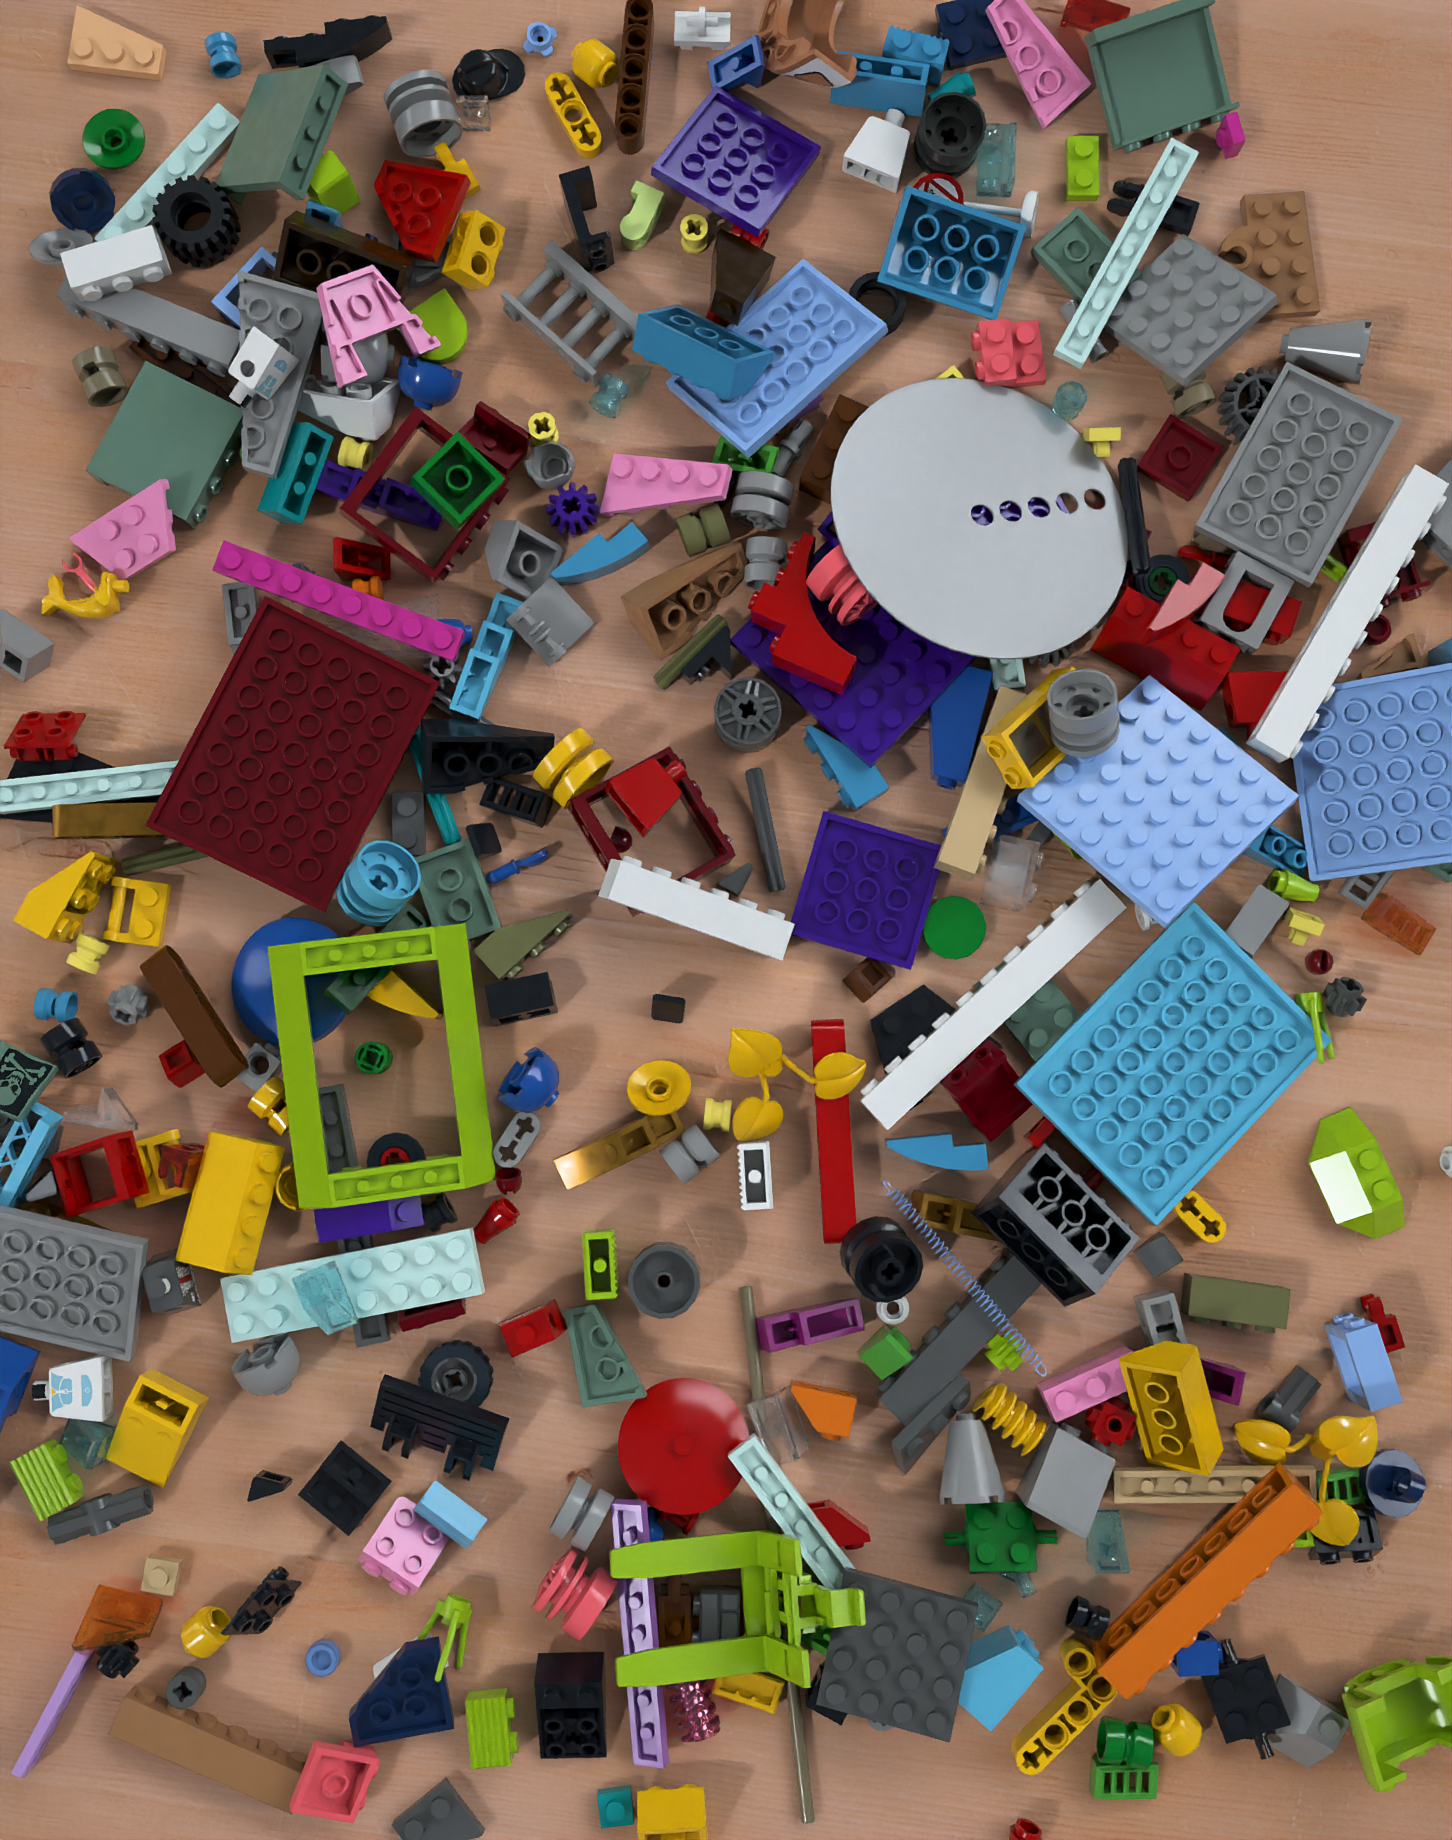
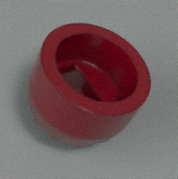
[610,826,632,853]
[1305,949,1334,975]
[495,1167,522,1195]

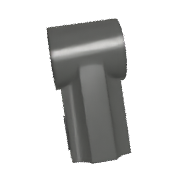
[1256,1365,1322,1433]

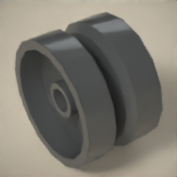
[628,1242,701,1319]

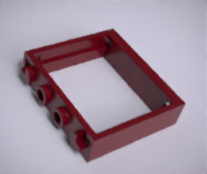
[339,406,510,584]
[567,746,736,917]

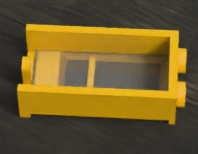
[980,667,1075,789]

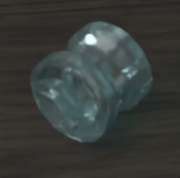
[1051,381,1087,420]

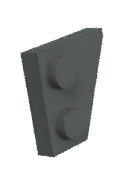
[392,1778,485,1840]

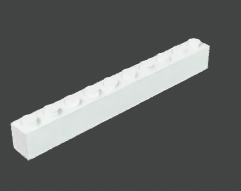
[1246,464,1449,763]
[859,879,1127,1130]

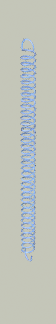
[883,1180,1047,1376]

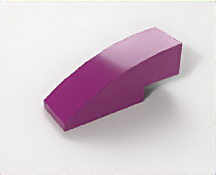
[756,1298,865,1353]

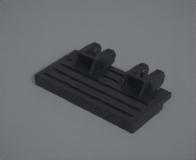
[370,1374,510,1481]

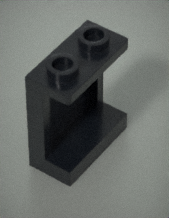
[559,166,615,272]

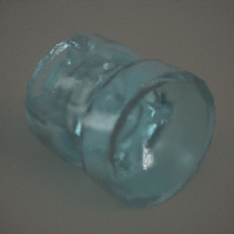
[589,374,630,418]

